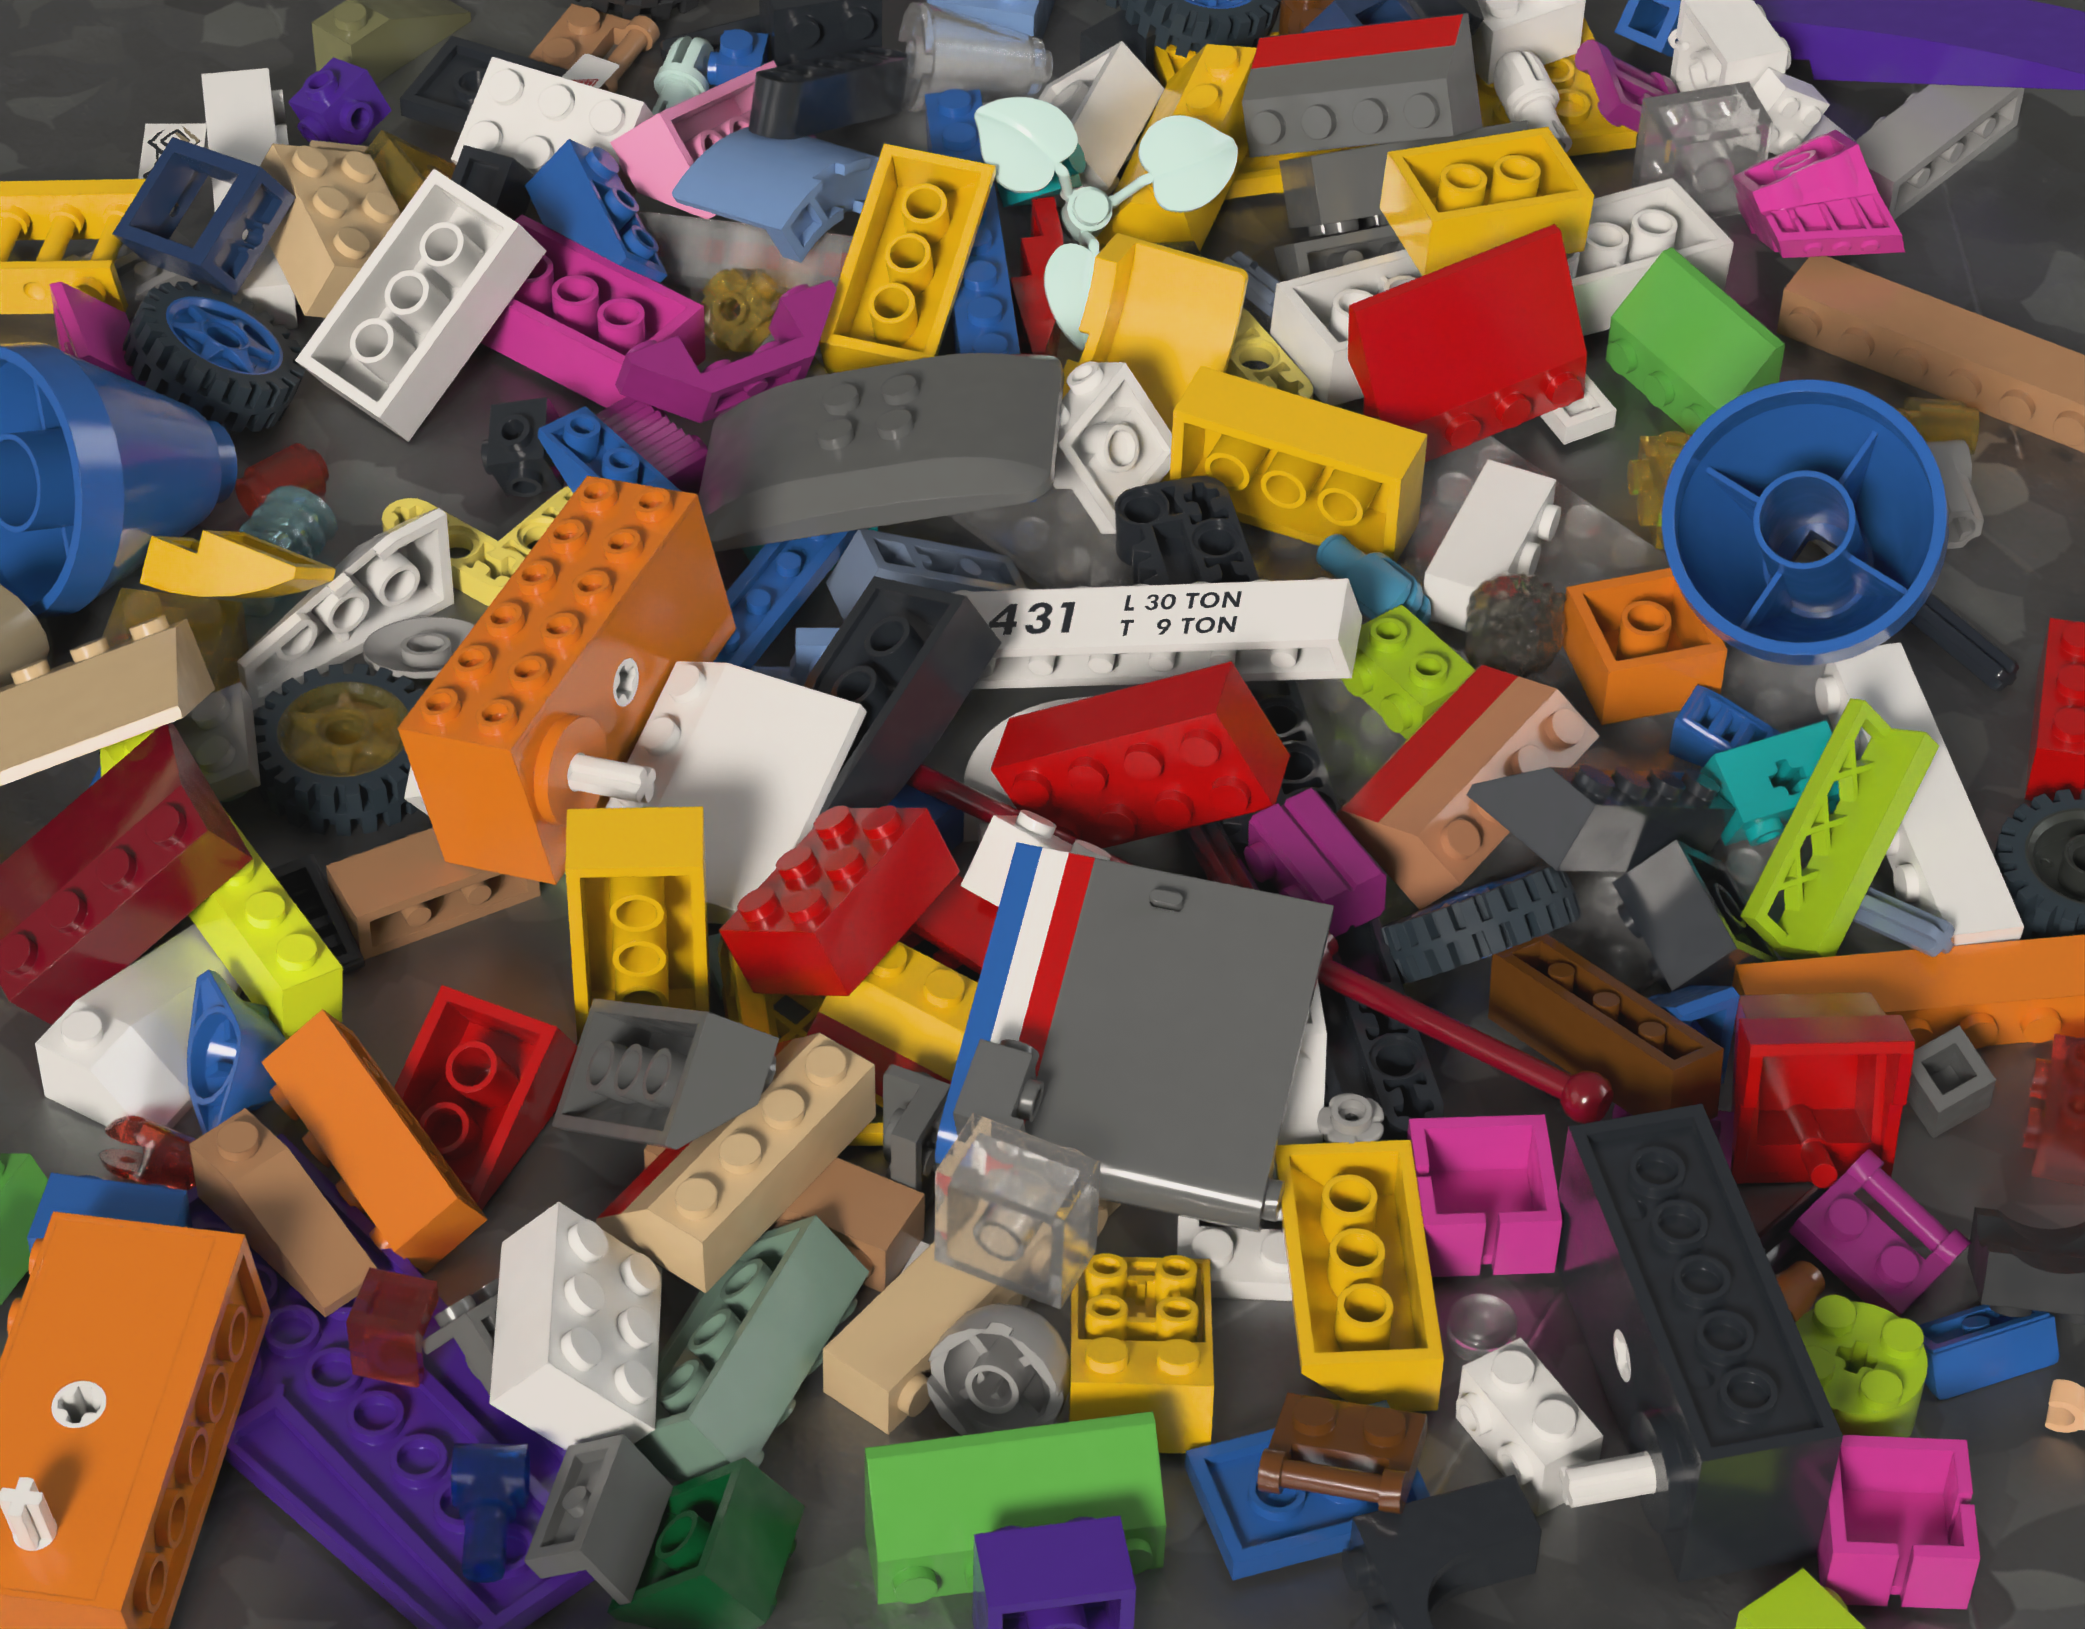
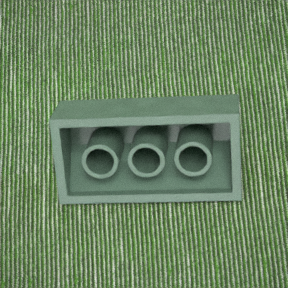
[634,1215,869,1483]

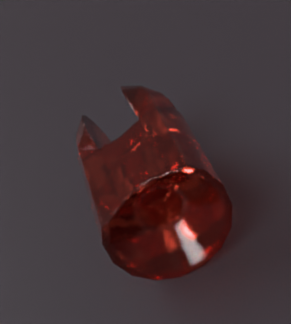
[99,1115,198,1191]

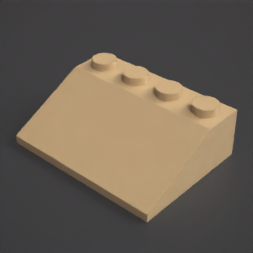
[0,615,215,786]

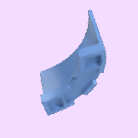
[672,127,879,263]

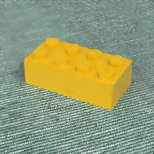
[1170,366,1427,562]
[565,806,710,1046]

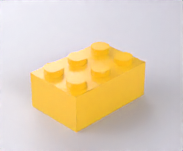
[1380,127,1594,276]

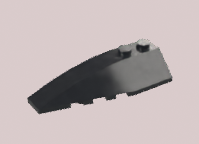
[804,576,1002,829]

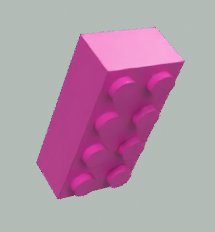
[480,215,706,408]

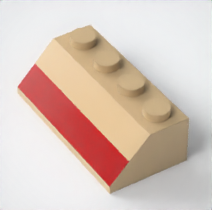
[596,1033,876,1293]

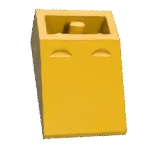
[1069,1253,1214,1453]

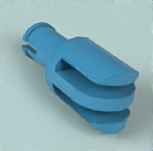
[1316,534,1431,626]

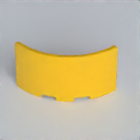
[1062,233,1248,482]

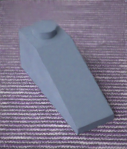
[826,529,1027,621]

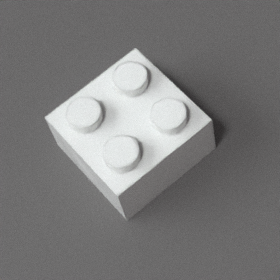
[1727,68,1830,155]

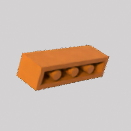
[261,1009,488,1273]

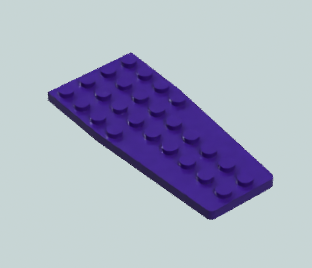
[187,1133,595,1629]

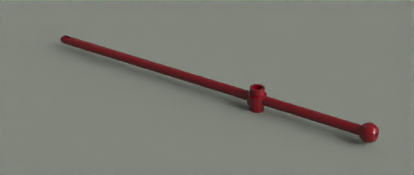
[906,763,1614,1124]

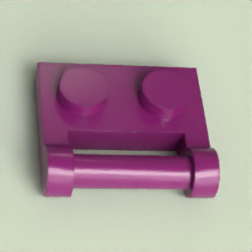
[1575,39,1697,154]
[1788,1149,1971,1317]

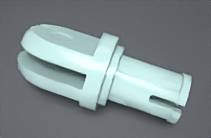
[652,36,714,115]

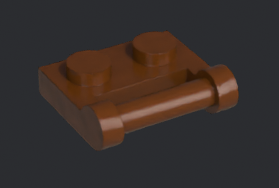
[1257,1392,1427,1514]

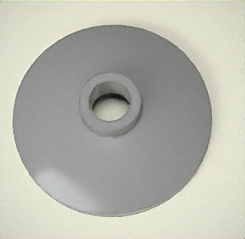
[363,617,475,686]

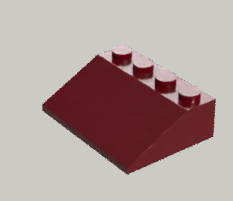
[0,723,253,1025]

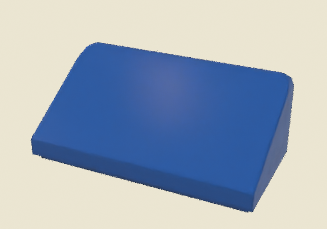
[1918,1305,2059,1400]

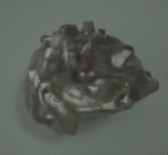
[1465,571,1568,678]

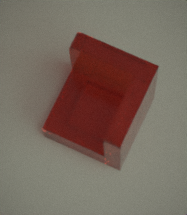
[346,1267,439,1388]

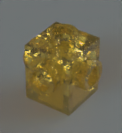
[700,268,783,352]

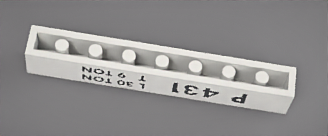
[951,577,1362,689]

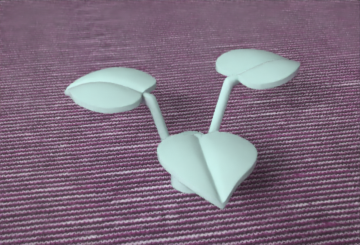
[974,97,1238,352]

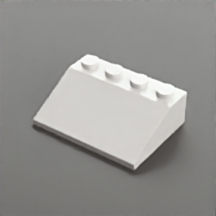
[605,661,867,924]

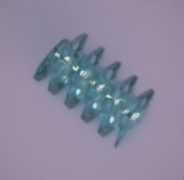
[224,485,338,617]

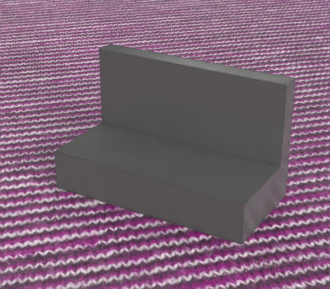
[524,1434,673,1605]

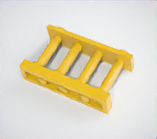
[0,179,146,314]

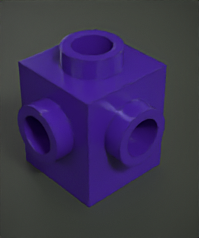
[288,57,392,145]

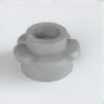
[1317,1093,1384,1144]

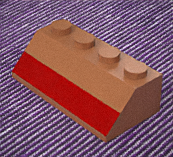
[1335,665,1599,910]

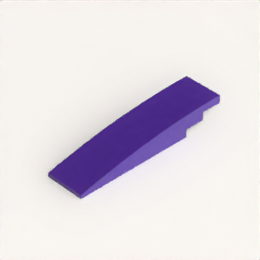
[1753,0,2085,90]

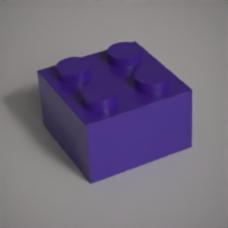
[972,1516,1136,1629]

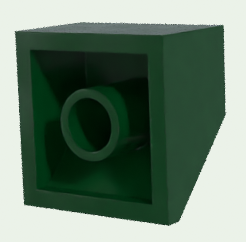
[607,1457,805,1629]

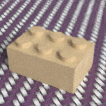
[260,143,401,318]

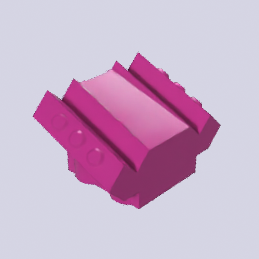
[1732,130,1905,258]

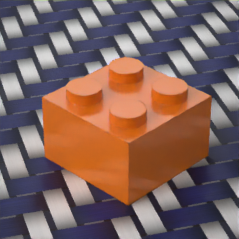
[1560,568,1727,725]

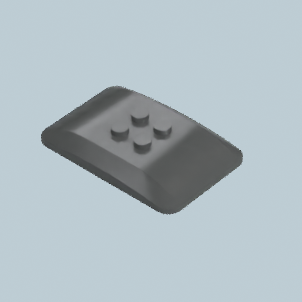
[698,353,1065,551]

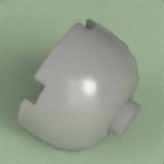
[927,1303,1071,1436]

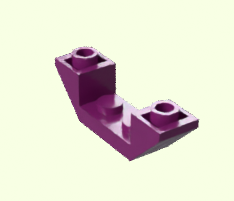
[615,280,837,423]

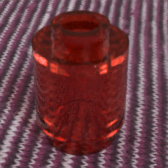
[235,443,329,523]

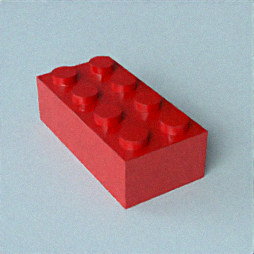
[991,661,1290,849]

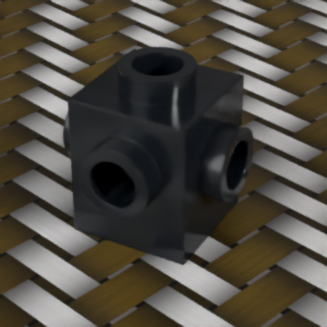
[481,397,564,497]

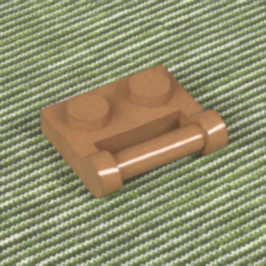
[528,4,660,93]

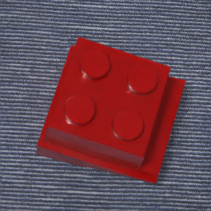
[1731,992,1915,1188]

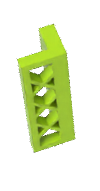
[1740,698,1939,959]

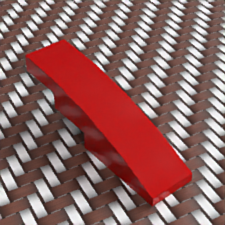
[1010,197,1063,358]

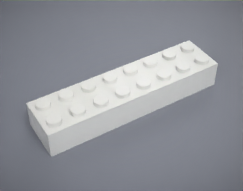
[1270,178,1734,406]

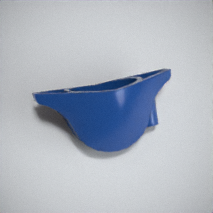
[187,969,286,1135]

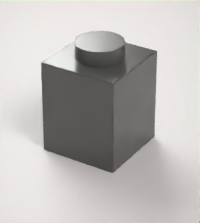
[1907,1025,1996,1138]

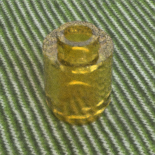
[1894,397,1979,455]

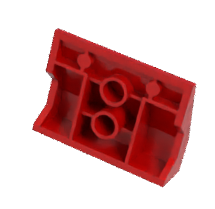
[1348,224,1587,462]

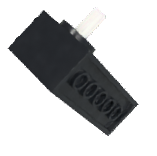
[1556,1104,1843,1583]

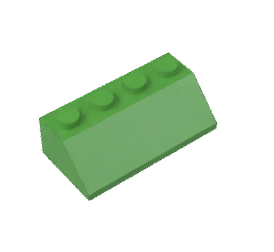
[865,1411,1166,1605]

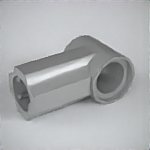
[1926,440,1984,549]

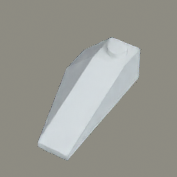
[35,924,242,1149]

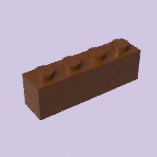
[1488,934,1724,1120]

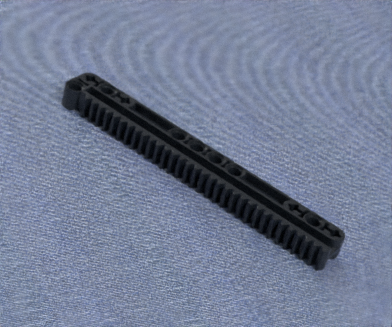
[1115,476,1444,1143]

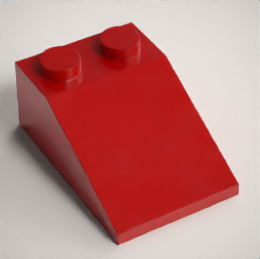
[394,985,578,1210]

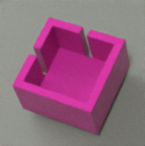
[1407,1114,1563,1277]
[1817,1435,1980,1610]

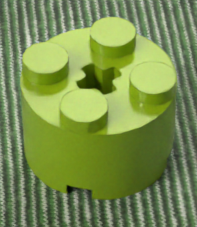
[1795,1295,1928,1437]

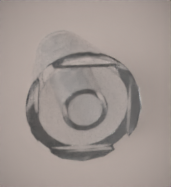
[898,2,1053,113]

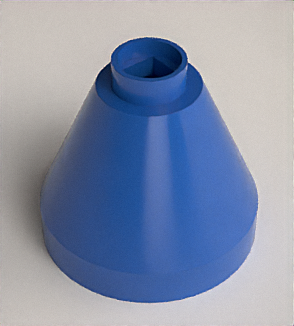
[0,342,238,619]
[1662,379,1949,665]

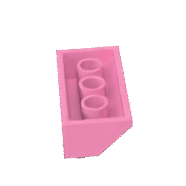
[610,60,817,220]

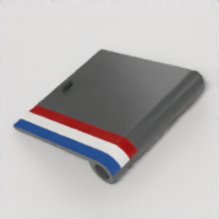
[935,842,1334,1233]

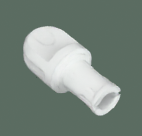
[1493,51,1572,153]

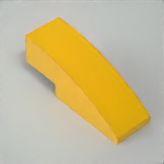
[139,530,336,598]

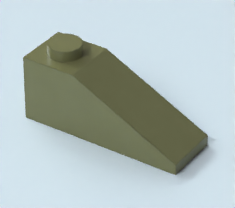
[311,0,471,84]

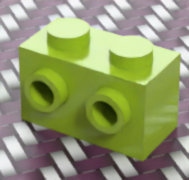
[1340,604,1475,740]

